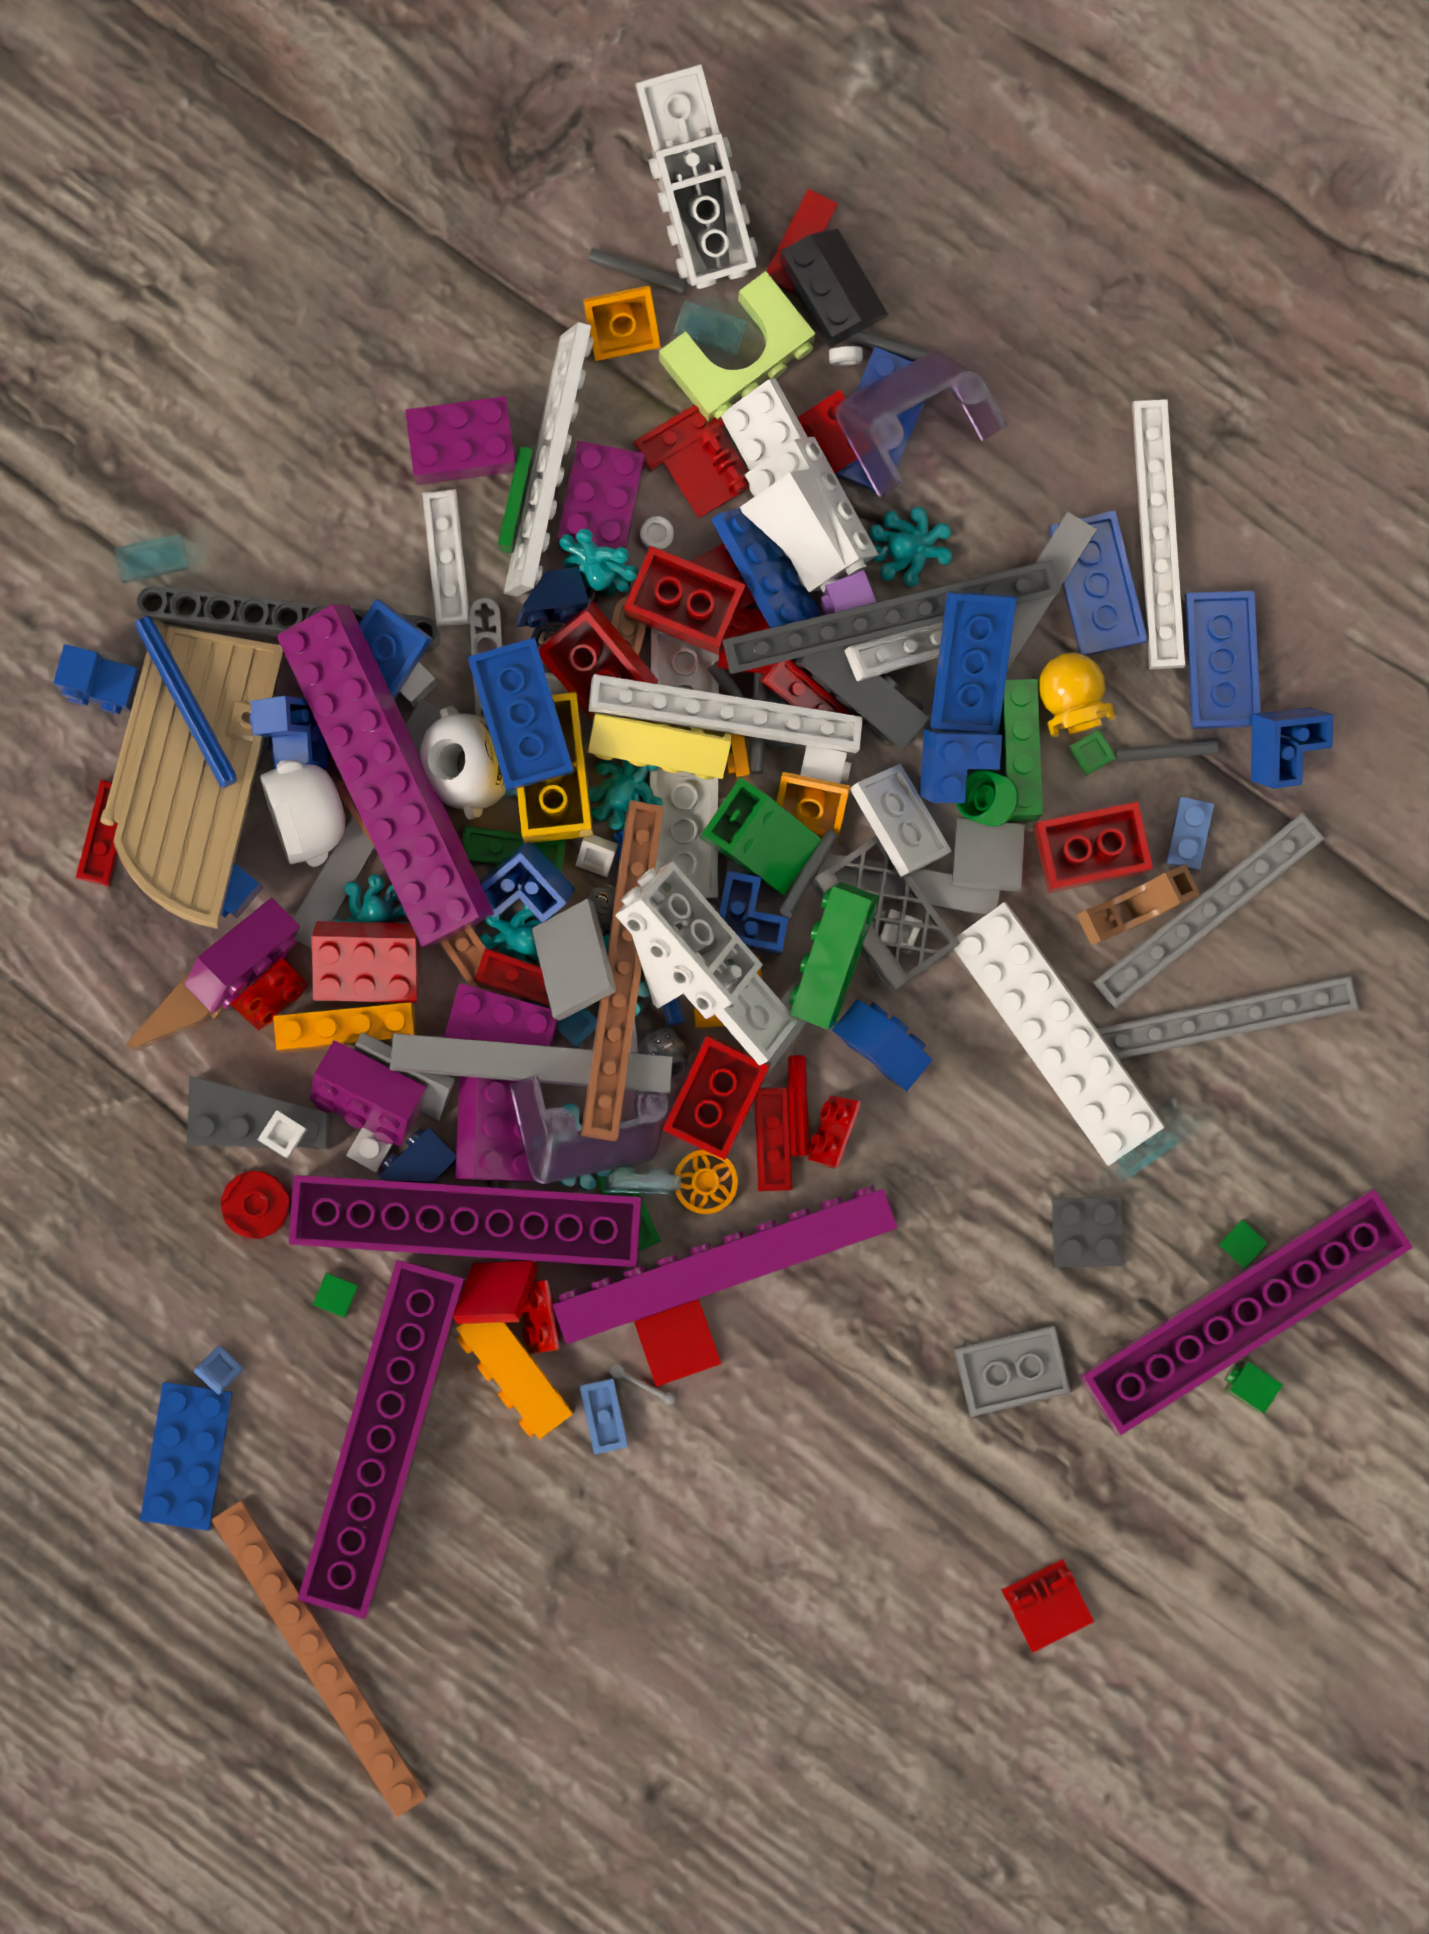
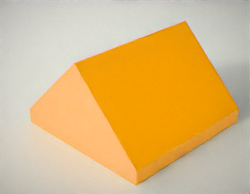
[583,285,661,361]
[776,772,850,843]

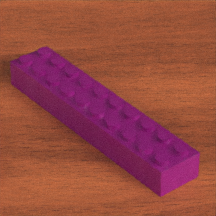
[277,604,495,947]
[288,1175,643,1267]
[553,1185,897,1345]
[1079,1189,1413,1435]
[298,1260,466,1619]

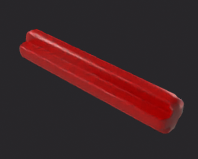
[788,1055,809,1157]

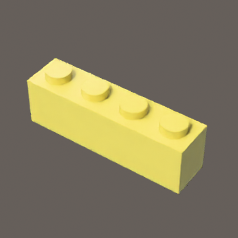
[588,712,731,780]

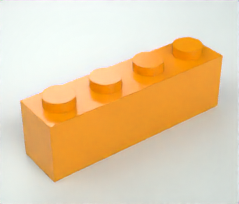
[273,1003,417,1053]
[456,1322,574,1440]

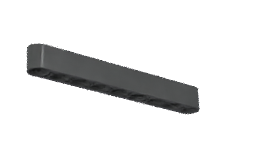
[137,586,440,653]

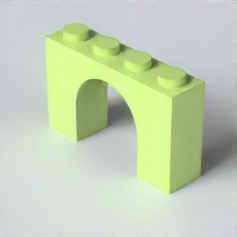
[659,271,816,422]

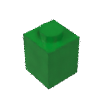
[1224,1361,1283,1414]

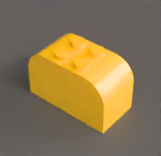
[517,692,593,843]

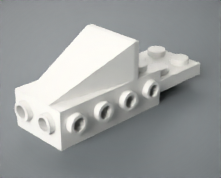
[635,64,758,289]
[721,378,878,593]
[615,861,798,1065]

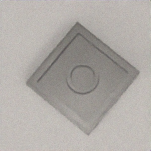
[952,818,1025,892]

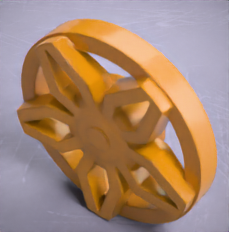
[673,1150,738,1214]

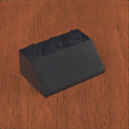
[780,229,888,348]

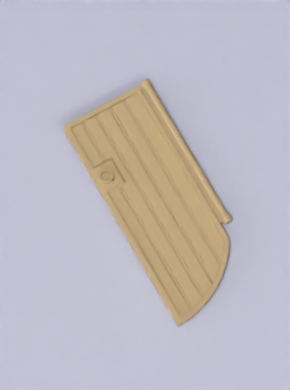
[101,621,285,929]

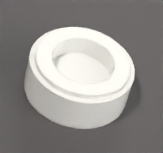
[829,346,863,366]
[640,516,674,551]

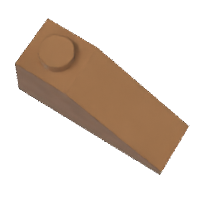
[126,972,226,1051]

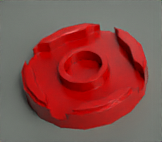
[221,1171,290,1239]

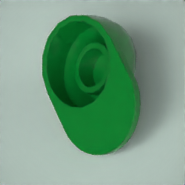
[956,770,1019,827]

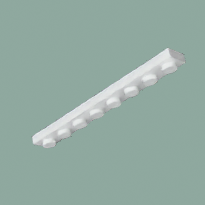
[1132,399,1185,669]
[588,674,862,753]

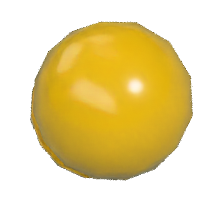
[1038,652,1116,737]

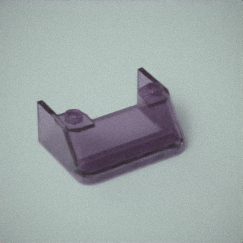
[836,351,1008,497]
[510,1051,668,1184]

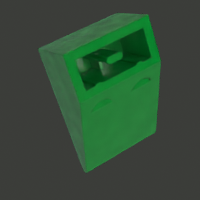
[699,777,822,896]

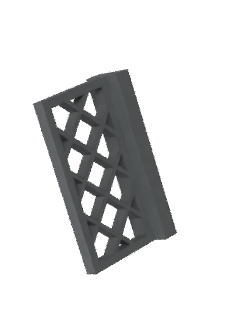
[811,835,960,994]

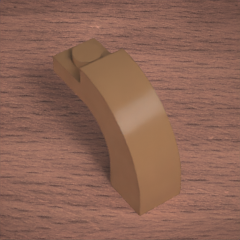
[1077,864,1201,946]

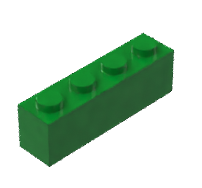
[1001,679,1043,821]
[789,882,880,1029]

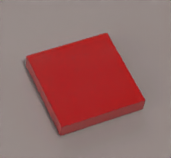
[453,1261,538,1324]
[634,1299,721,1387]

